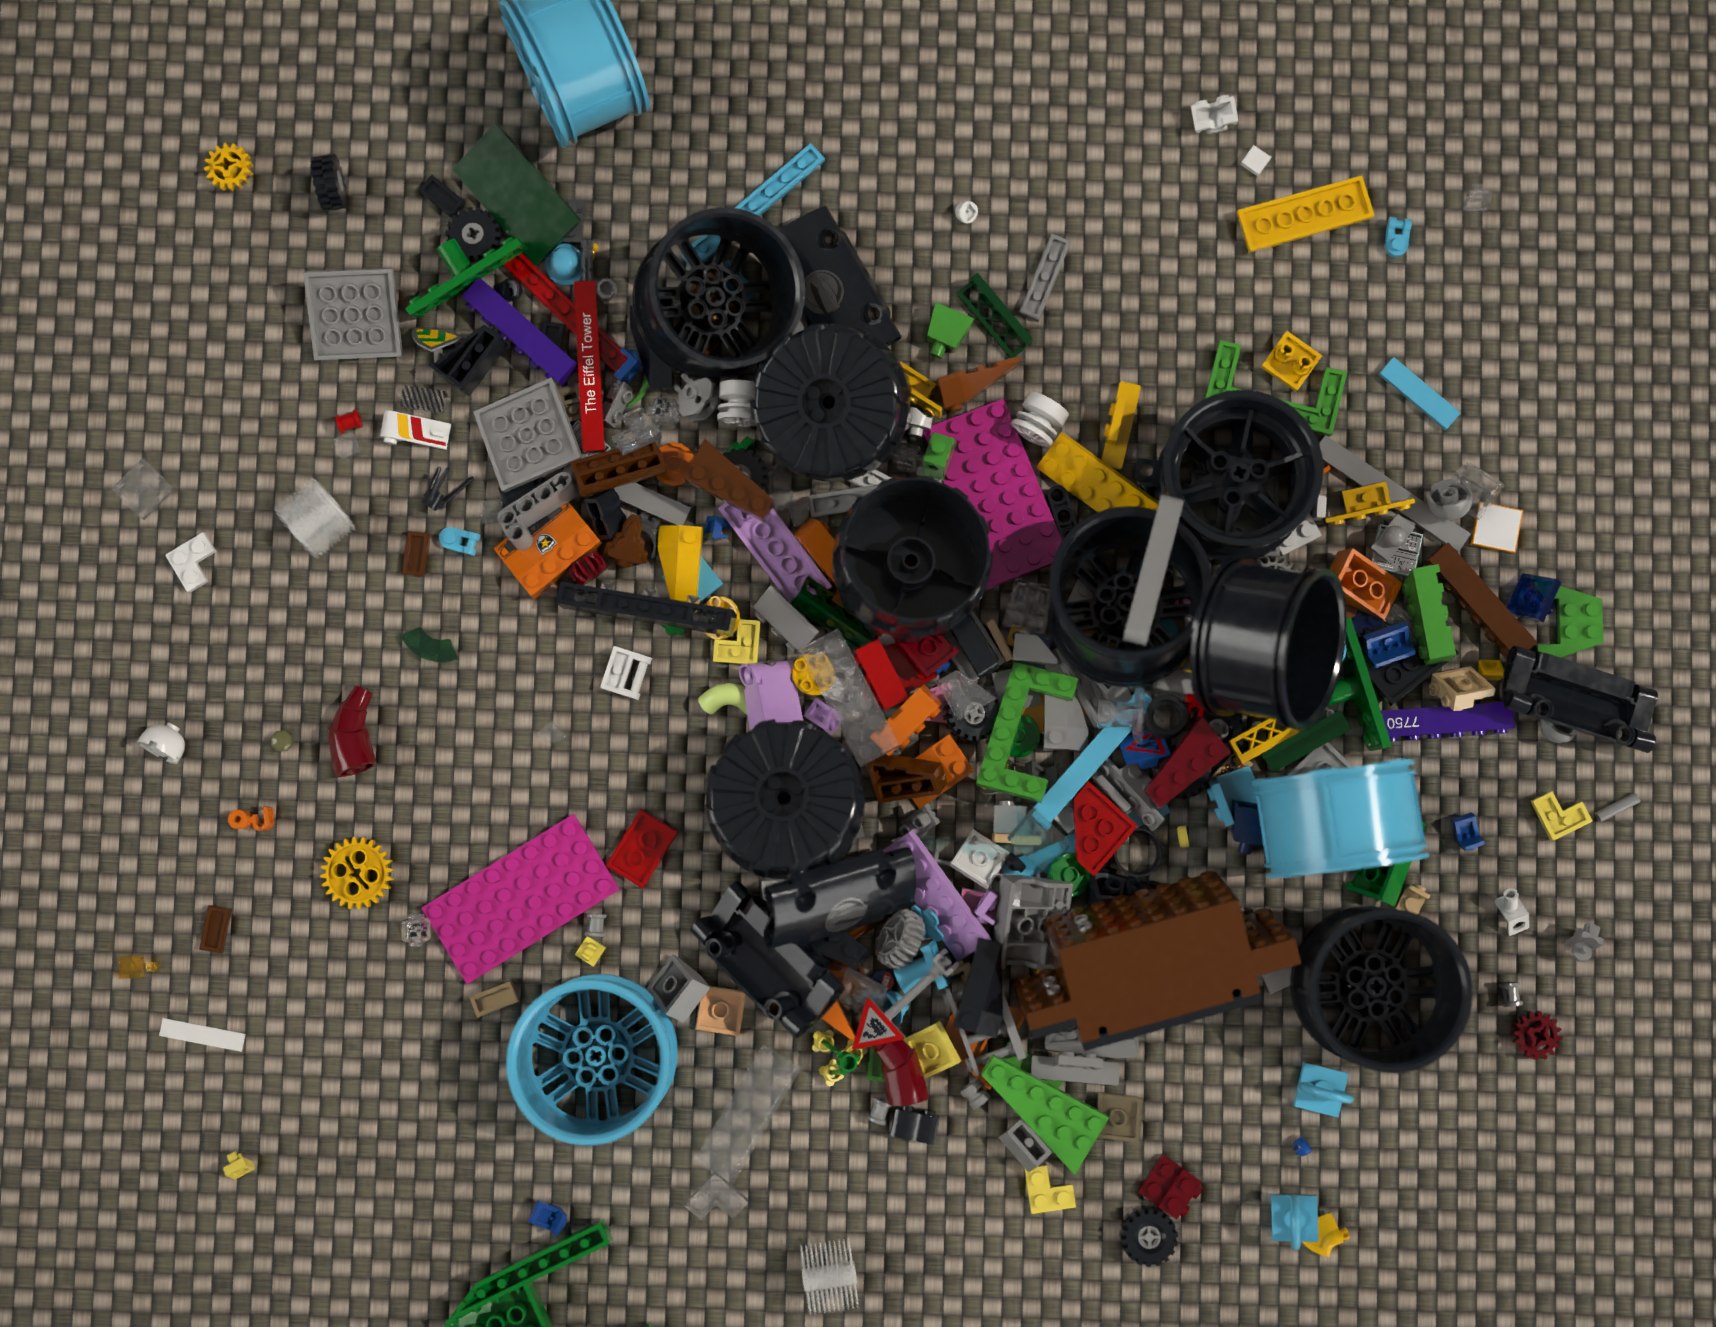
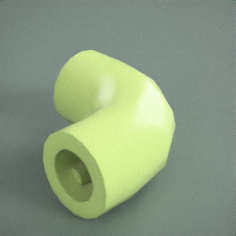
[698,683,747,715]

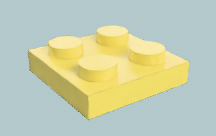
[903,1021,961,1079]

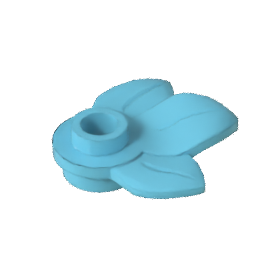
[911,904,944,942]

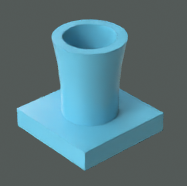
[894,940,953,994]

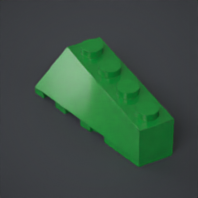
[1345,822,1426,907]

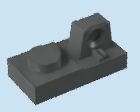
[561,199,585,244]

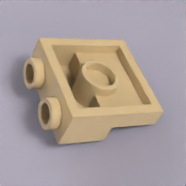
[1429,666,1495,711]

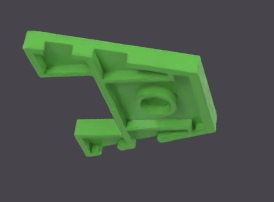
[1533,579,1604,658]

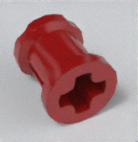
[335,409,363,434]

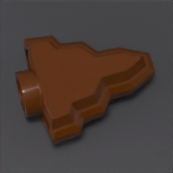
[604,514,648,567]

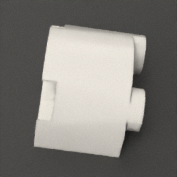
[1191,95,1238,134]

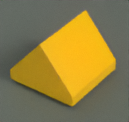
[1478,660,1504,680]

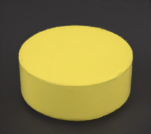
[1177,825,1189,848]

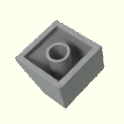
[647,955,710,1023]

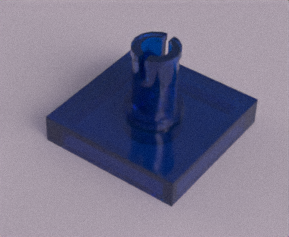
[1507,573,1561,623]

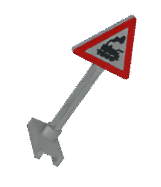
[852,948,960,1050]

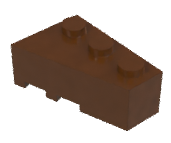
[866,752,948,803]

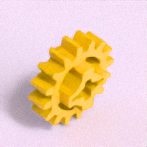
[204,143,254,192]

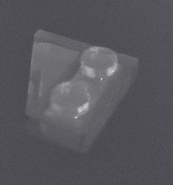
[936,670,995,720]

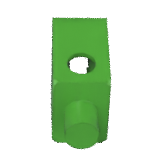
[927,302,974,359]
[922,432,957,481]

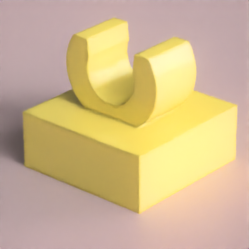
[575,936,607,967]
[223,1151,255,1180]

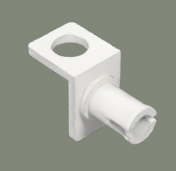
[1494,888,1529,936]

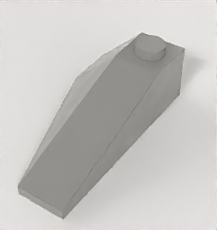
[1043,663,1088,752]

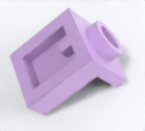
[804,698,843,734]
[974,887,998,925]

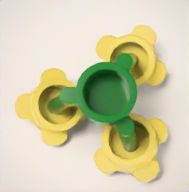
[812,1030,867,1086]

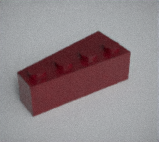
[1143,717,1231,808]

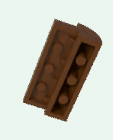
[570,438,667,497]

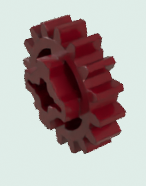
[1511,1011,1563,1060]

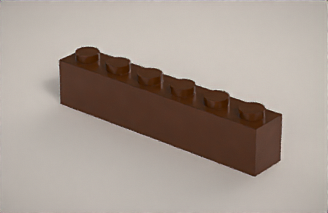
[1423,542,1537,659]

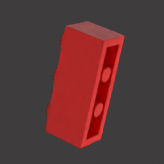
[853,638,909,710]

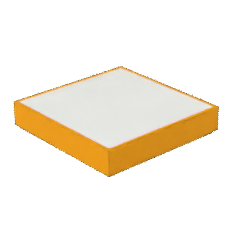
[1470,501,1523,554]

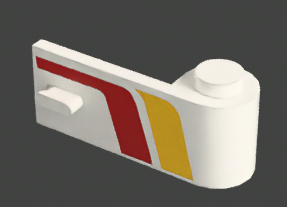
[380,411,451,450]

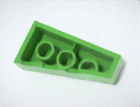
[1402,564,1456,665]

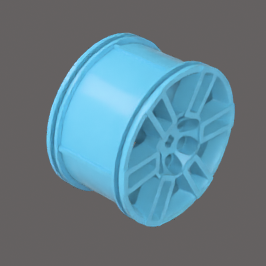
[498,0,650,148]
[1251,759,1430,878]
[507,974,678,1145]

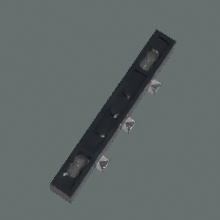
[556,582,737,637]

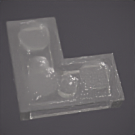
[612,407,662,456]
[685,1171,749,1220]

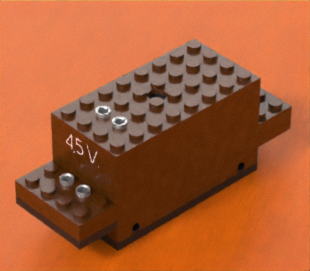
[1013,871,1301,1051]

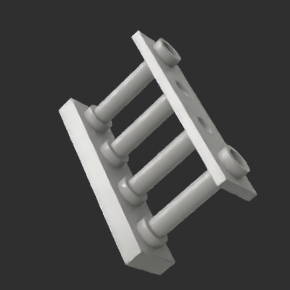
[942,987,1027,1076]

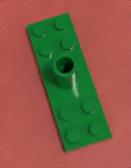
[405,237,528,318]
[1328,618,1392,751]

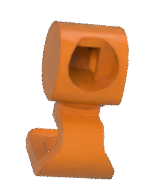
[228,806,274,831]

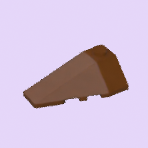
[936,356,1021,413]

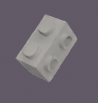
[998,1118,1052,1172]

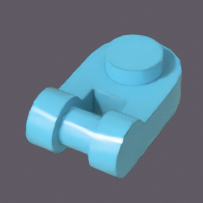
[1385,217,1412,258]
[439,527,481,556]

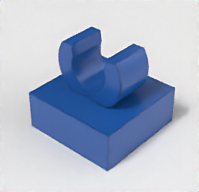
[703,516,730,540]

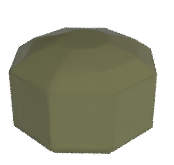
[271,730,294,752]

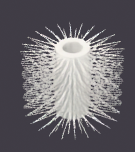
[275,478,355,558]
[801,1238,858,1316]

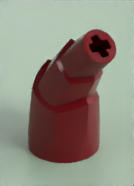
[327,685,377,777]
[873,1040,929,1106]

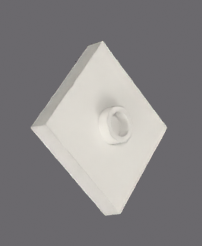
[949,829,1010,889]

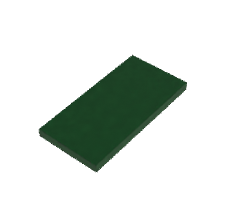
[452,123,582,266]

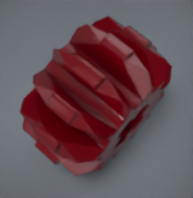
[568,551,607,585]

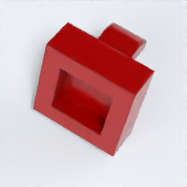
[1183,693,1204,717]

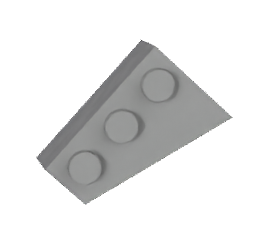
[994,801,1042,834]

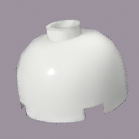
[137,723,185,764]

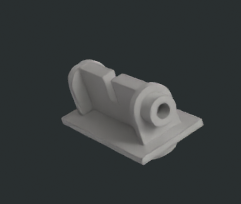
[603,380,634,428]

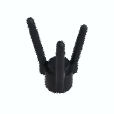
[421,467,474,511]

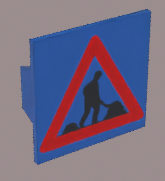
[1119,731,1170,769]

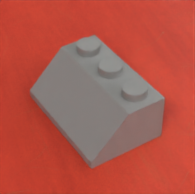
[753,586,820,655]

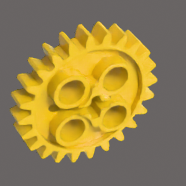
[320,837,395,909]

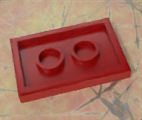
[605,809,679,889]

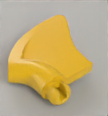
[1302,1211,1350,1257]

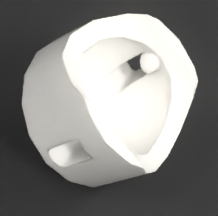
[907,407,933,438]

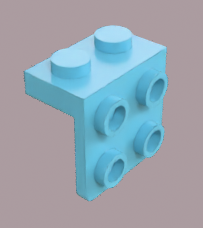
[1206,765,1258,827]

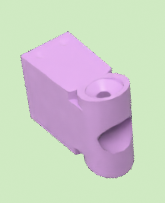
[739,660,803,730]

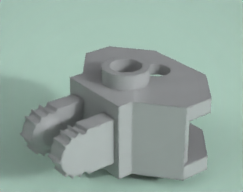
[672,374,721,423]

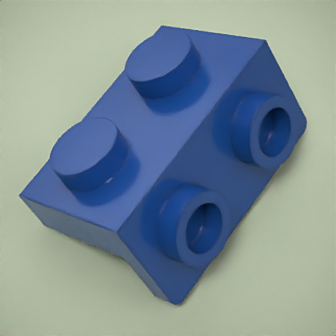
[1363,621,1416,668]

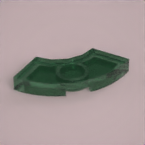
[401,627,459,663]

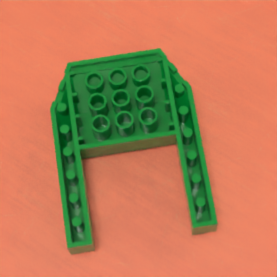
[444,1218,653,1327]

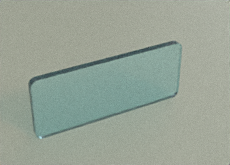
[1007,808,1071,873]

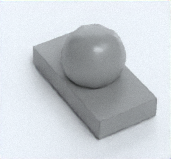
[1369,514,1415,562]

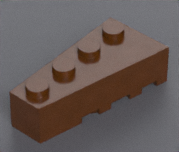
[684,439,775,523]

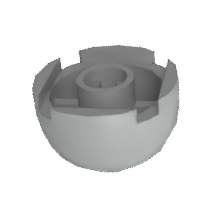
[1426,479,1473,521]

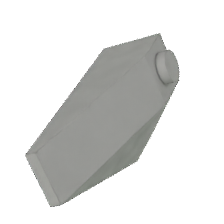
[1045,1028,1139,1058]

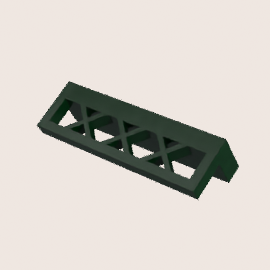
[956,272,1033,358]
[790,576,875,649]
[1261,710,1351,773]

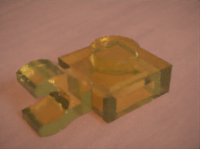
[119,955,160,979]

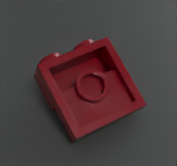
[1137,1153,1203,1220]

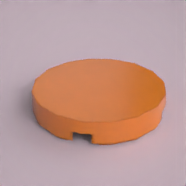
[656,442,694,487]

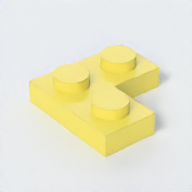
[713,619,761,664]
[1530,791,1593,841]
[1024,1164,1076,1214]

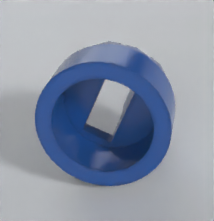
[1293,1136,1313,1156]

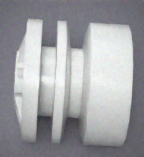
[717,380,758,427]
[1011,391,1069,448]

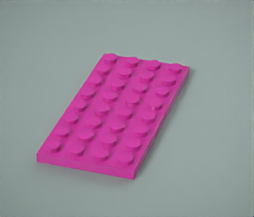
[923,398,1062,590]
[421,814,620,984]

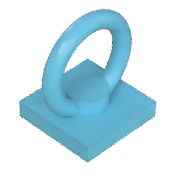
[1293,1062,1354,1118]
[1271,1194,1318,1250]

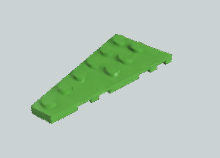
[981,1054,1109,1175]

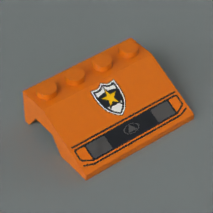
[493,502,603,599]

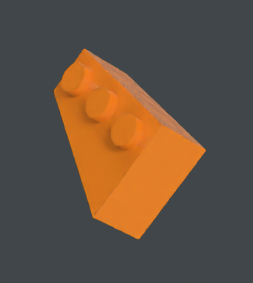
[792,518,837,587]
[870,684,943,756]

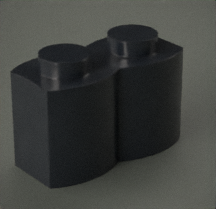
[585,488,627,540]
[890,1105,940,1145]

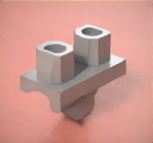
[899,804,940,837]
[1564,922,1604,962]

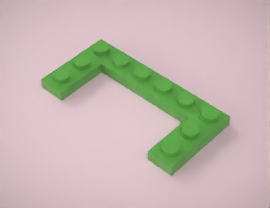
[1205,340,1347,436]
[976,662,1078,803]

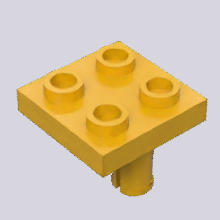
[1261,331,1323,392]

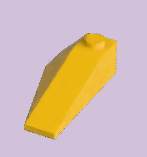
[657,525,703,604]

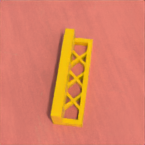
[1228,719,1318,766]

